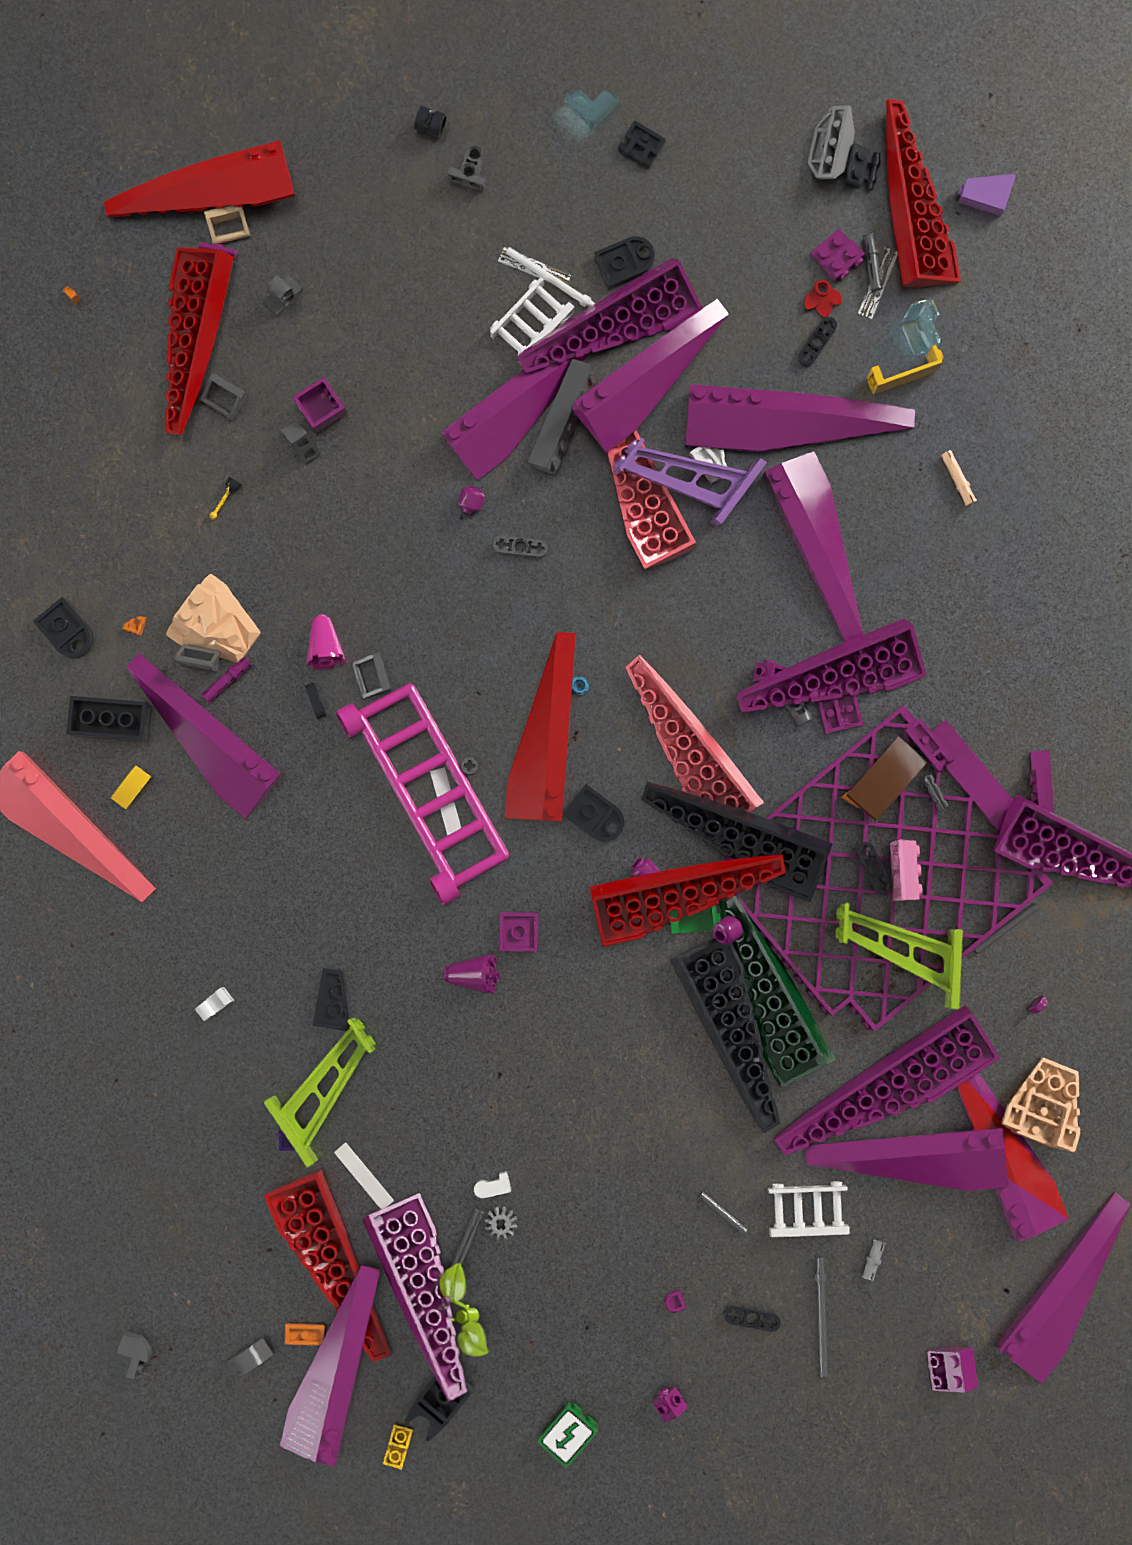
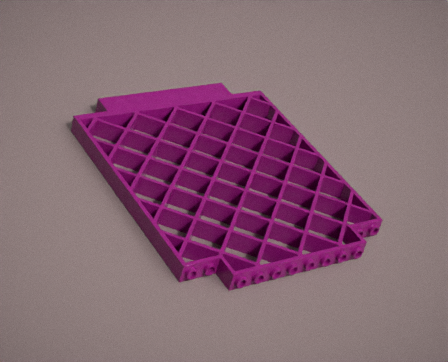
[725,705,1053,1031]

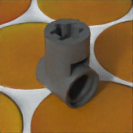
[785,702,813,726]

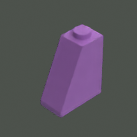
[957,174,1016,216]

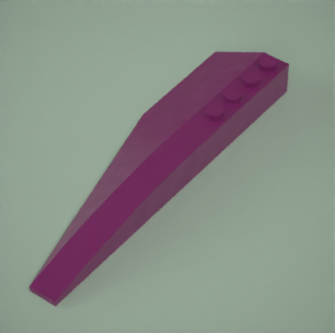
[685,384,915,452]
[774,1006,1000,1155]

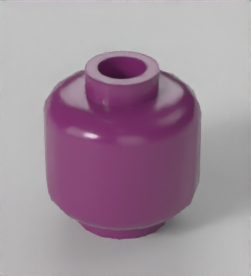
[458,485,485,514]
[631,858,659,877]
[714,916,743,945]

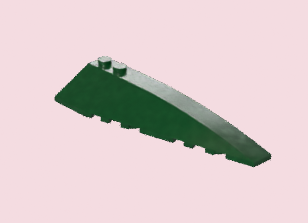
[719,894,836,1089]

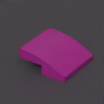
[818,695,864,734]

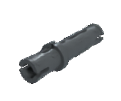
[863,233,883,292]

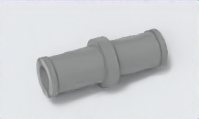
[862,1239,886,1281]

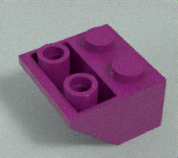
[927,1347,978,1393]

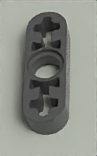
[493,536,548,558]

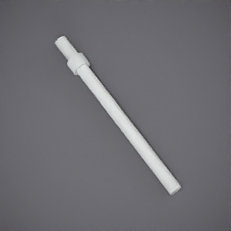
[506,247,596,308]

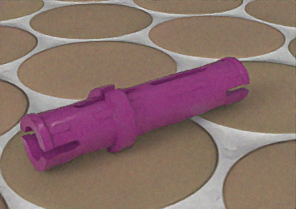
[201,656,252,703]

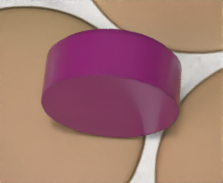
[1028,995,1047,1014]

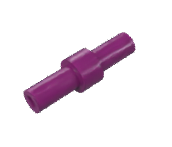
[199,242,237,257]

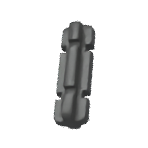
[922,774,948,811]

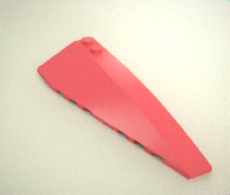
[608,430,696,569]
[625,655,764,813]
[0,751,156,902]

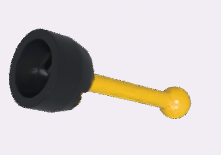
[210,477,242,519]

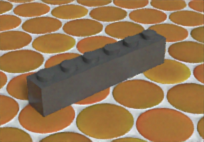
[528,359,598,475]

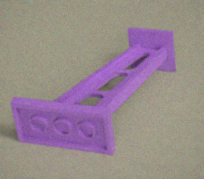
[613,438,767,527]

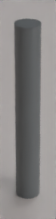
[698,1192,748,1235]

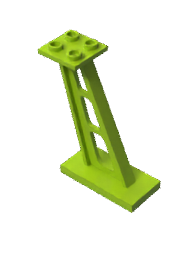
[836,903,963,1009]
[264,1018,376,1168]

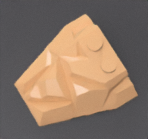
[166,574,261,663]
[1002,1058,1080,1153]

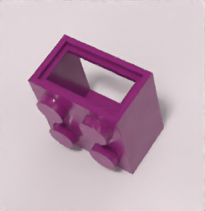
[293,377,347,434]

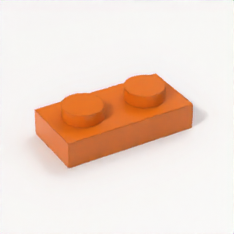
[285,1323,326,1346]

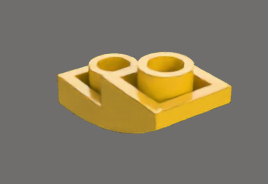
[111,766,151,809]
[383,1424,413,1470]

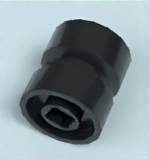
[414,106,447,138]

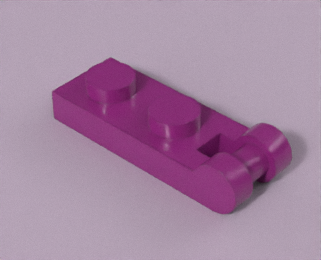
[905,718,954,773]

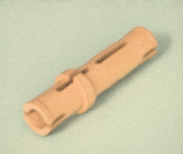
[940,450,977,506]

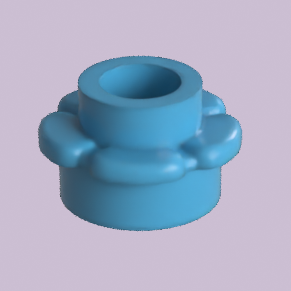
[572,677,589,695]

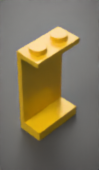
[866,345,944,395]

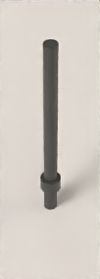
[815,1257,828,1377]

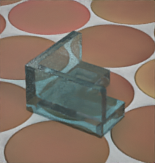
[566,88,619,130]
[901,298,940,355]

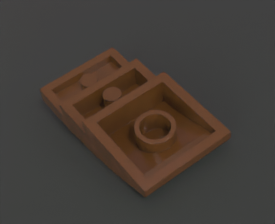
[847,736,927,821]

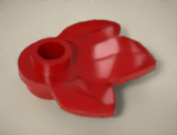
[804,280,842,318]

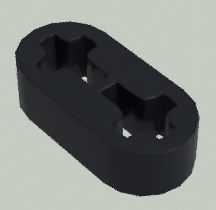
[305,682,327,719]

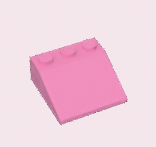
[890,840,922,901]

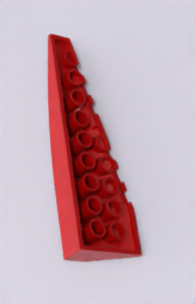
[886,99,961,288]
[104,140,295,218]
[165,247,234,435]
[505,632,576,823]
[589,854,786,947]
[263,1169,392,1362]

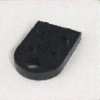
[594,236,655,288]
[33,597,92,658]
[563,784,624,842]

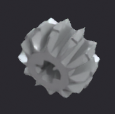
[485,1207,518,1240]

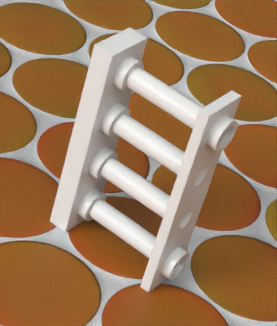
[490,277,575,363]
[767,1181,850,1237]

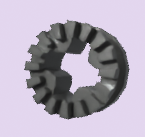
[461,757,478,775]

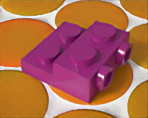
[810,228,865,282]

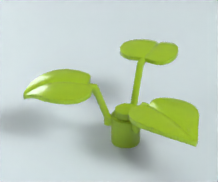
[440,1263,489,1356]

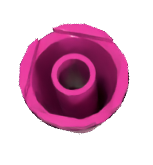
[307,615,345,670]

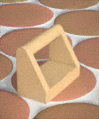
[204,205,250,244]

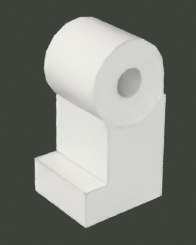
[195,987,234,1022]
[474,1171,511,1198]

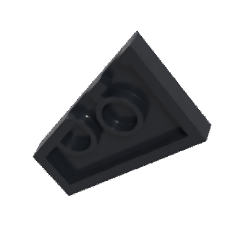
[313,968,350,1031]

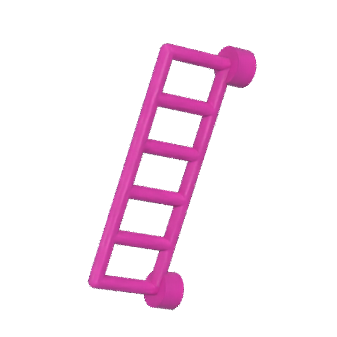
[335,683,509,906]

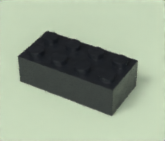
[66,696,151,742]

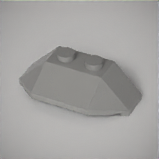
[808,105,855,179]

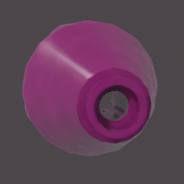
[444,955,500,993]

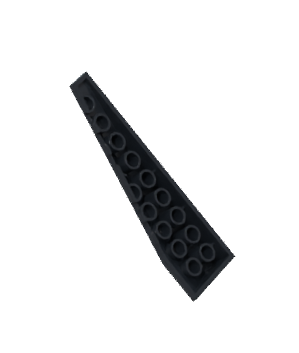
[641,782,833,902]
[670,937,781,1133]

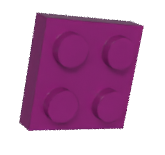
[499,912,539,952]

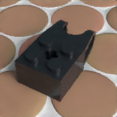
[404,1376,475,1442]

